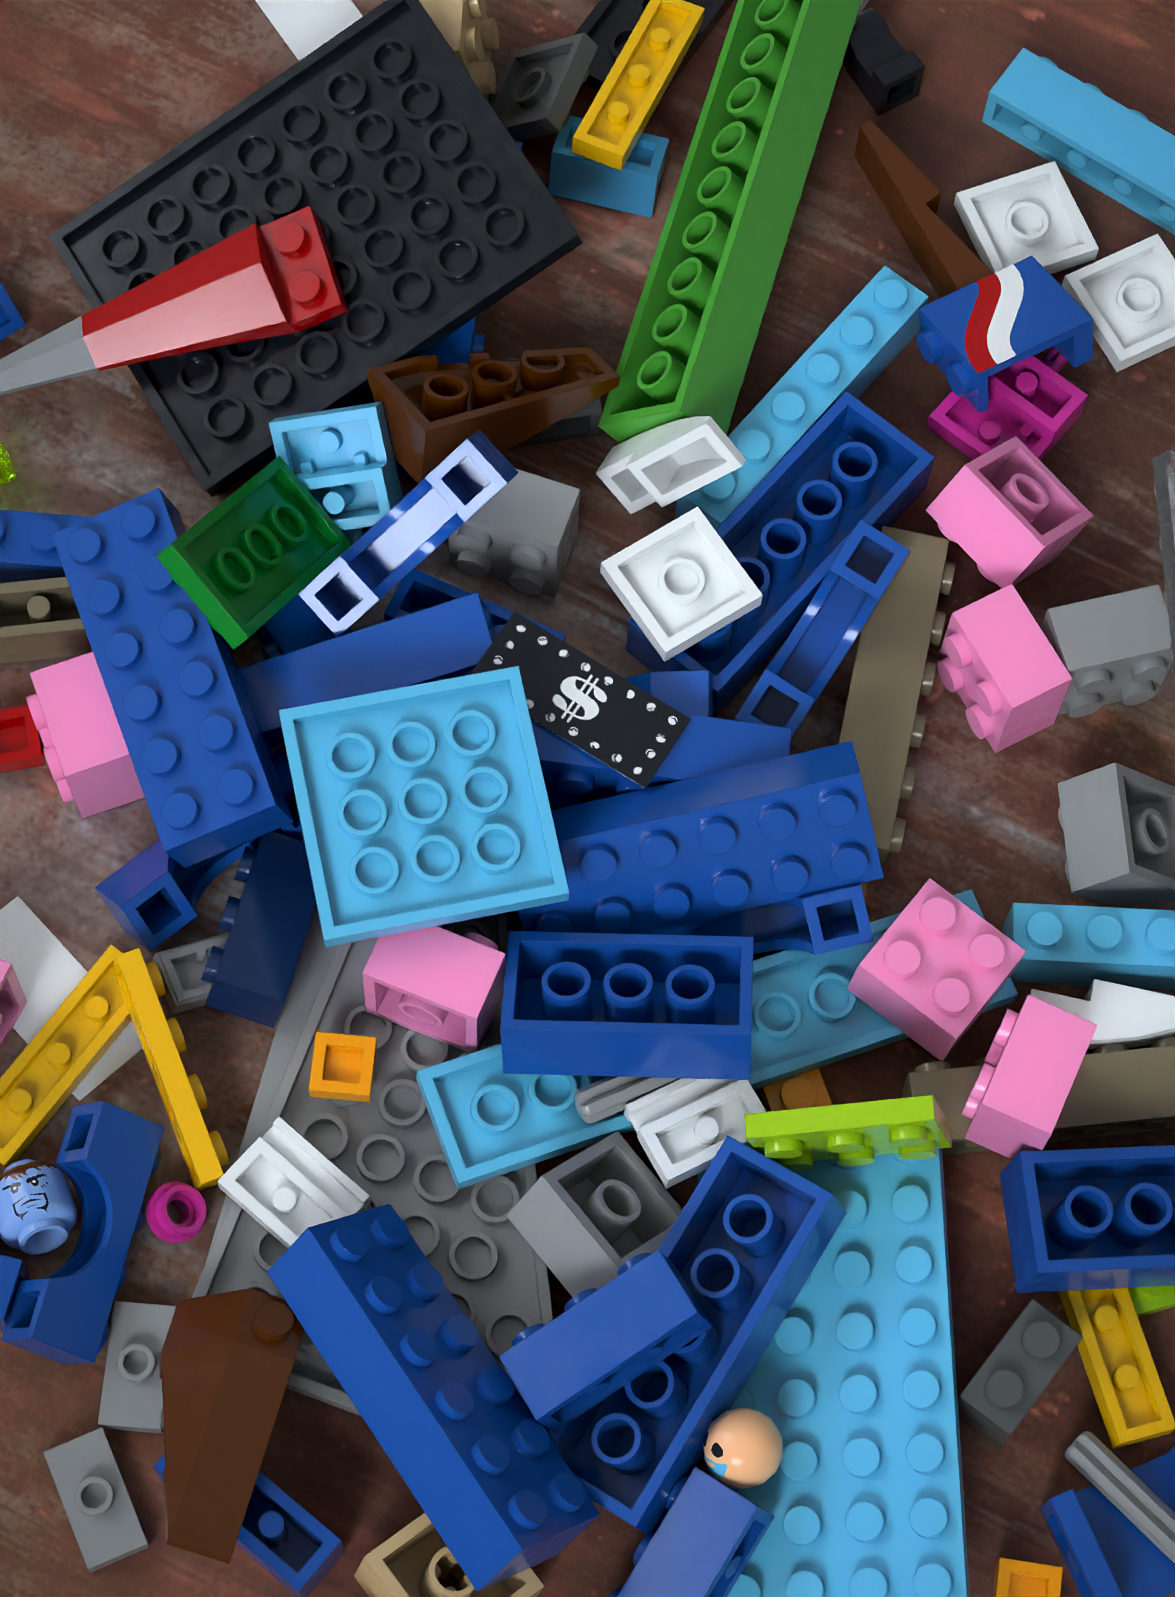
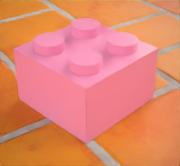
[926,436,1094,589]
[936,584,1072,753]
[26,652,145,819]
[847,878,1026,1061]
[362,925,506,1053]
[961,995,1097,1160]

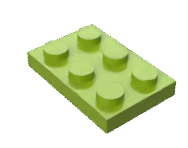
[744,1095,952,1172]

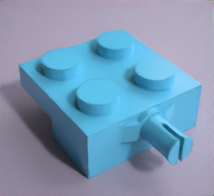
[269,402,403,545]

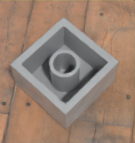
[448,468,580,597]
[1041,584,1175,718]
[507,1131,683,1297]

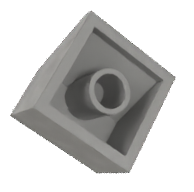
[1058,762,1175,905]

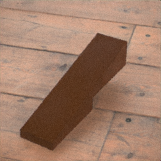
[854,120,993,298]

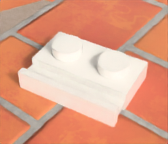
[624,1078,766,1189]
[217,1117,371,1248]

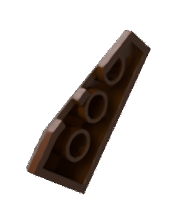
[367,347,620,484]
[159,1288,304,1564]

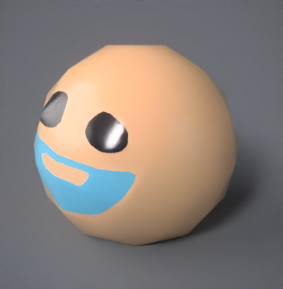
[703,1407,783,1489]

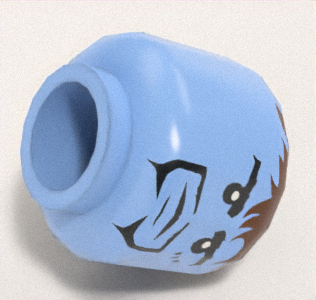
[0,1159,77,1255]

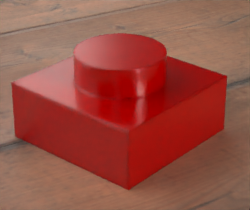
[0,705,45,773]

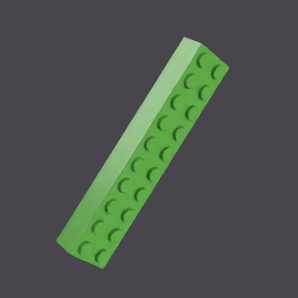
[598,0,862,443]

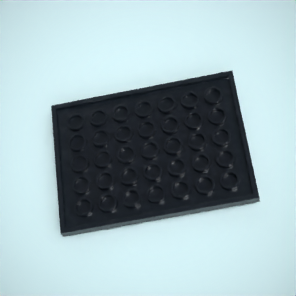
[48,0,583,497]

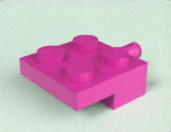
[927,346,1088,461]

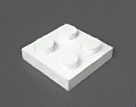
[954,161,1099,274]
[1062,234,1175,372]
[600,507,763,662]

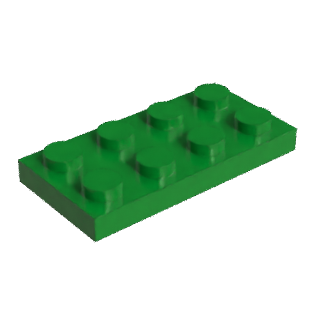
[156,455,352,650]

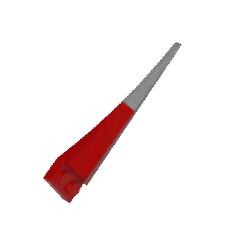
[0,206,348,396]

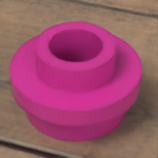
[146,1181,207,1244]

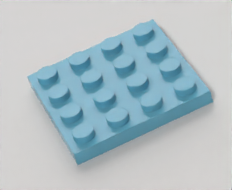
[279,666,569,947]

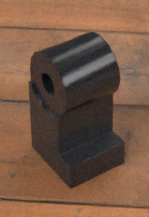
[843,8,925,116]

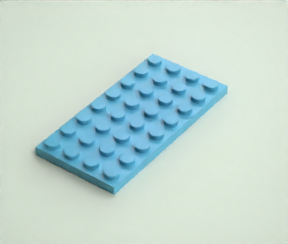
[698,1147,970,1597]

